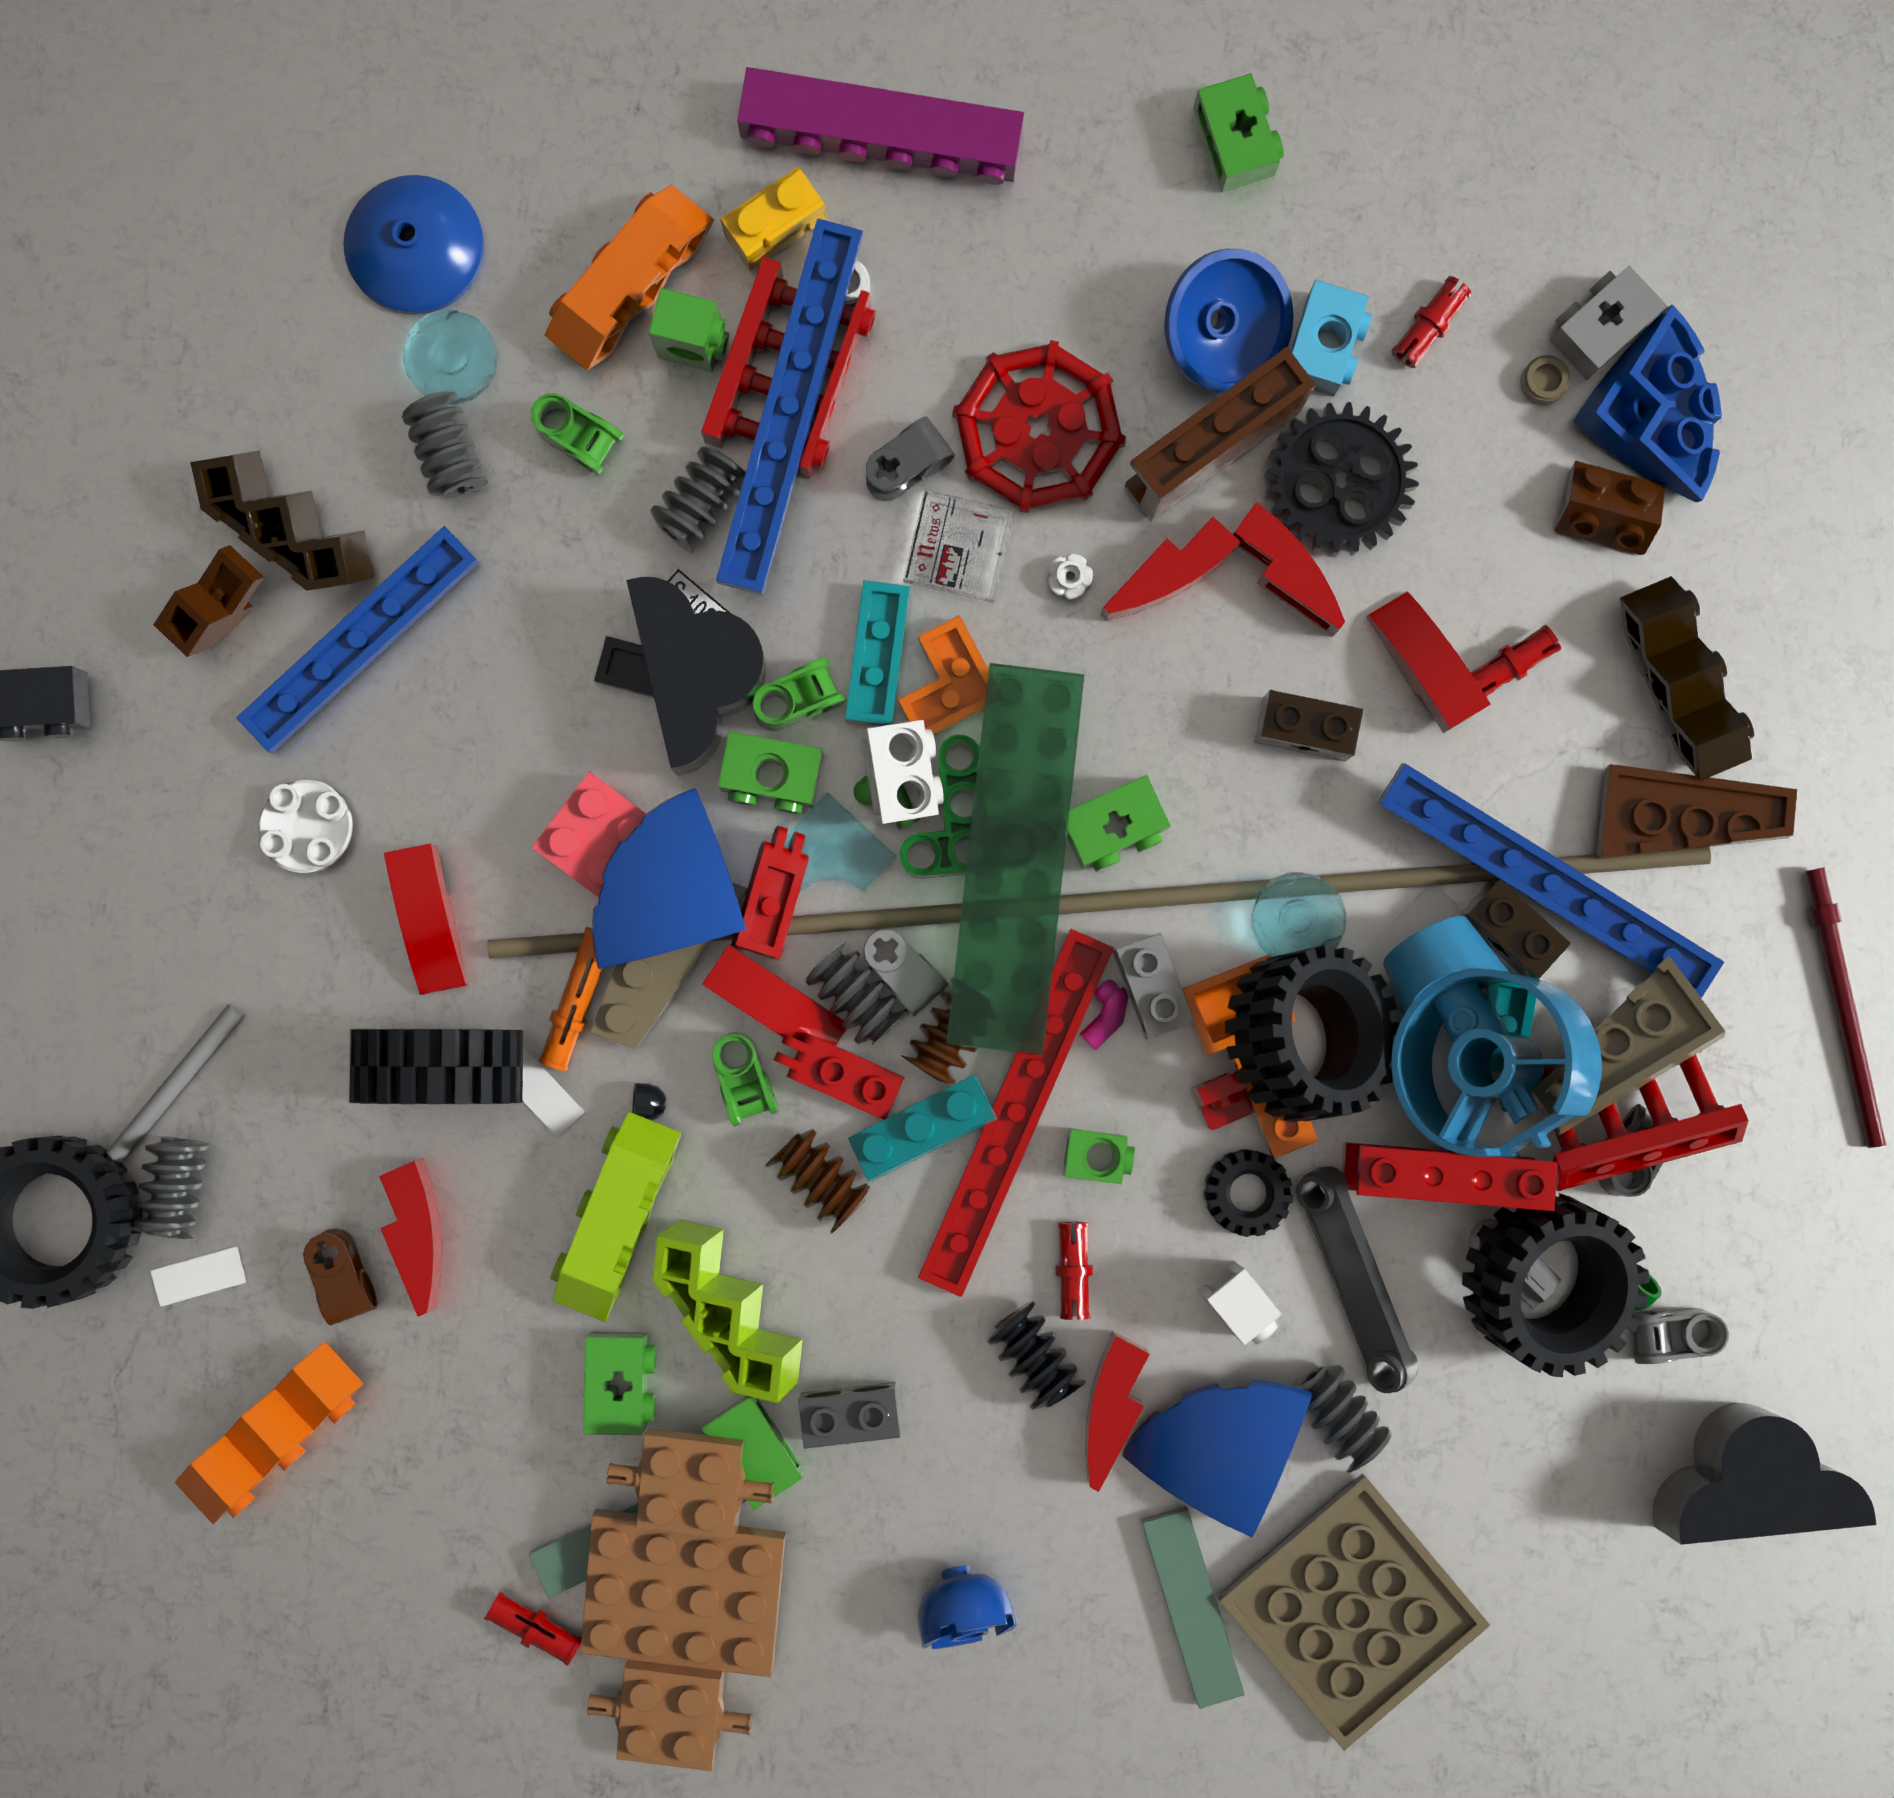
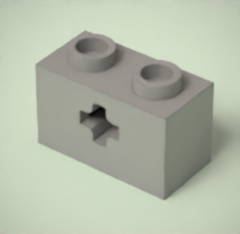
[1550,265,1667,380]

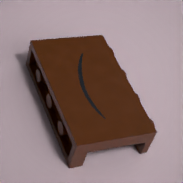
[1125,347,1316,522]

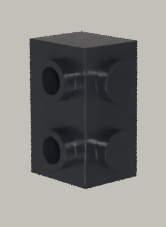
[0,666,90,741]

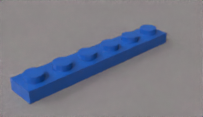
[236,526,479,754]

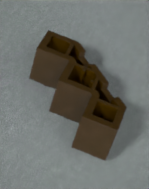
[190,450,374,591]
[1620,576,1754,781]

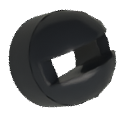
[632,1083,667,1121]

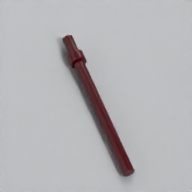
[1806,867,1887,1148]

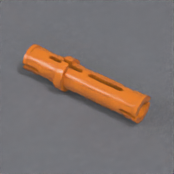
[539,927,602,1071]

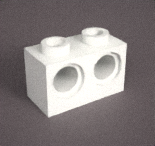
[860,720,944,824]
[1198,1261,1282,1345]

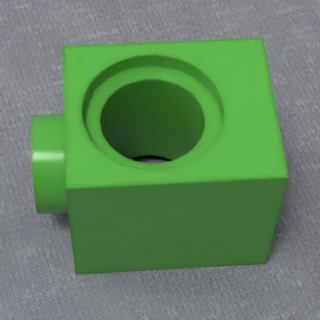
[1062,1128,1135,1184]

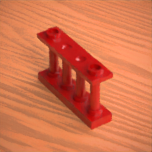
[701,256,876,479]
[1530,1051,1749,1191]
[1341,1142,1558,1211]

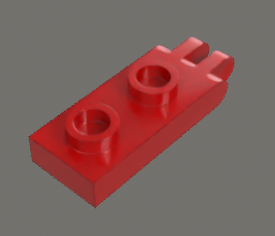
[731,826,809,959]
[773,1033,905,1120]

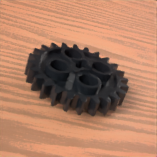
[1264,402,1419,556]

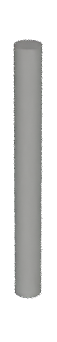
[106,1004,243,1163]

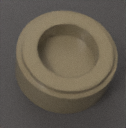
[1520,355,1571,405]

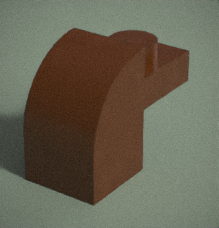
[153,545,264,657]

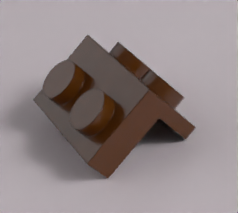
[1555,460,1665,555]

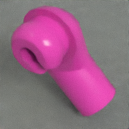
[1080,980,1129,1050]

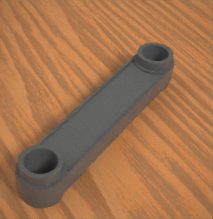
[1296,1166,1419,1393]

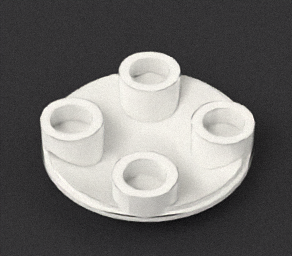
[258,780,353,873]

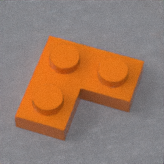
[898,615,1003,736]

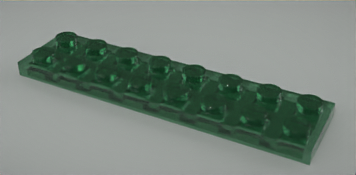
[946,663,1085,1056]

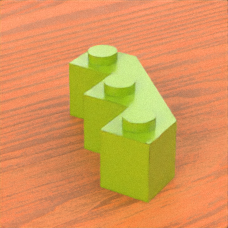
[550,1112,681,1322]
[653,1219,803,1403]

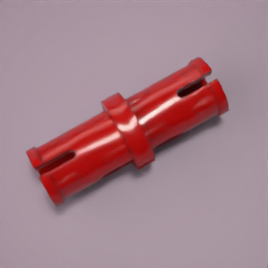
[1391,276,1472,368]
[1471,625,1562,697]
[1056,1222,1093,1320]
[484,1591,582,1666]

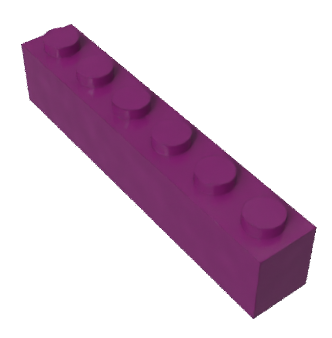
[737,67,1024,185]

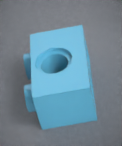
[1290,279,1372,396]

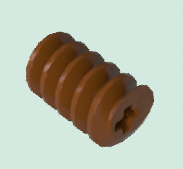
[901,977,999,1085]
[765,1128,870,1234]

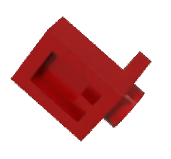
[1191,1069,1253,1130]

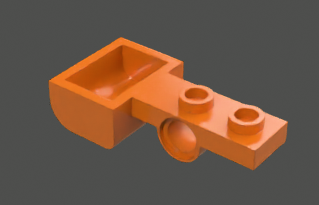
[1182,954,1319,1159]

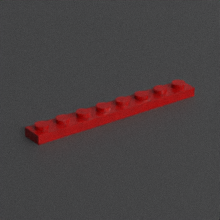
[918,929,1114,1297]

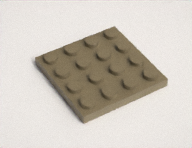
[1217,1473,1490,1751]

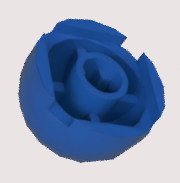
[917,1565,1017,1649]

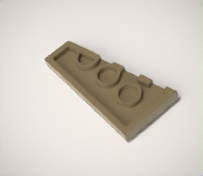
[590,883,747,1050]
[1532,955,1726,1135]

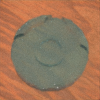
[402,309,498,405]
[1251,872,1347,957]

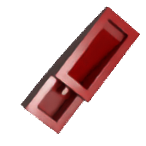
[1233,502,1345,637]
[1100,517,1241,621]
[1367,591,1491,733]
[384,843,468,995]
[702,944,847,1046]
[379,1159,443,1317]
[1085,1331,1150,1492]

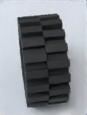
[1225,945,1400,1122]
[349,1029,523,1104]
[0,1136,143,1309]
[1462,1193,1649,1377]

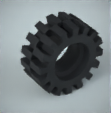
[1204,1149,1293,1237]

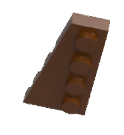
[1596,764,1797,859]

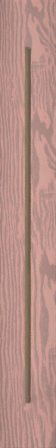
[488,847,1711,959]

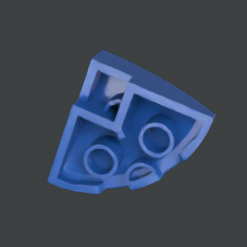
[1572,305,1722,503]
[592,788,746,969]
[1123,1380,1312,1538]

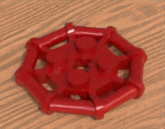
[952,340,1126,513]

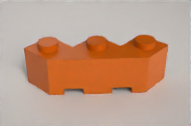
[544,184,715,371]
[174,1341,364,1525]

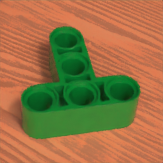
[900,734,1037,879]

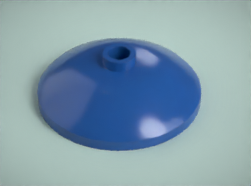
[343,175,484,315]
[1164,248,1294,393]

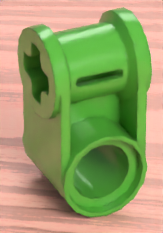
[531,393,625,475]
[753,657,846,731]
[712,1032,779,1127]

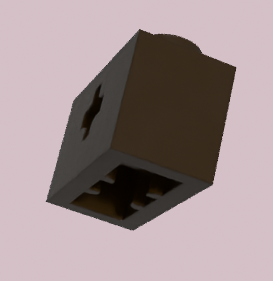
[1254,690,1364,762]
[1458,879,1571,979]

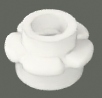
[1048,553,1094,600]

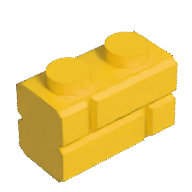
[720,166,827,271]

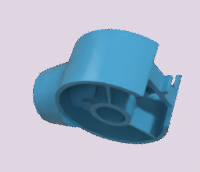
[1383,916,1602,1157]

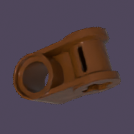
[303,1228,378,1326]

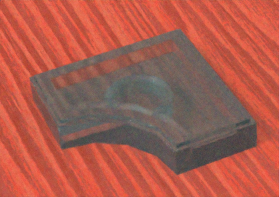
[784,792,897,893]

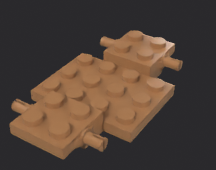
[580,1428,786,1771]

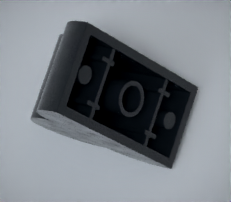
[626,577,766,776]
[1653,1403,1876,1545]

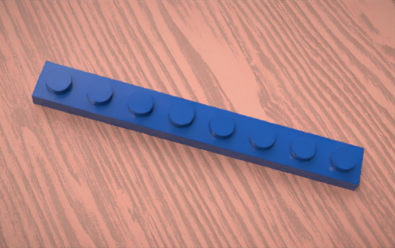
[716,218,863,596]
[1377,763,1724,998]

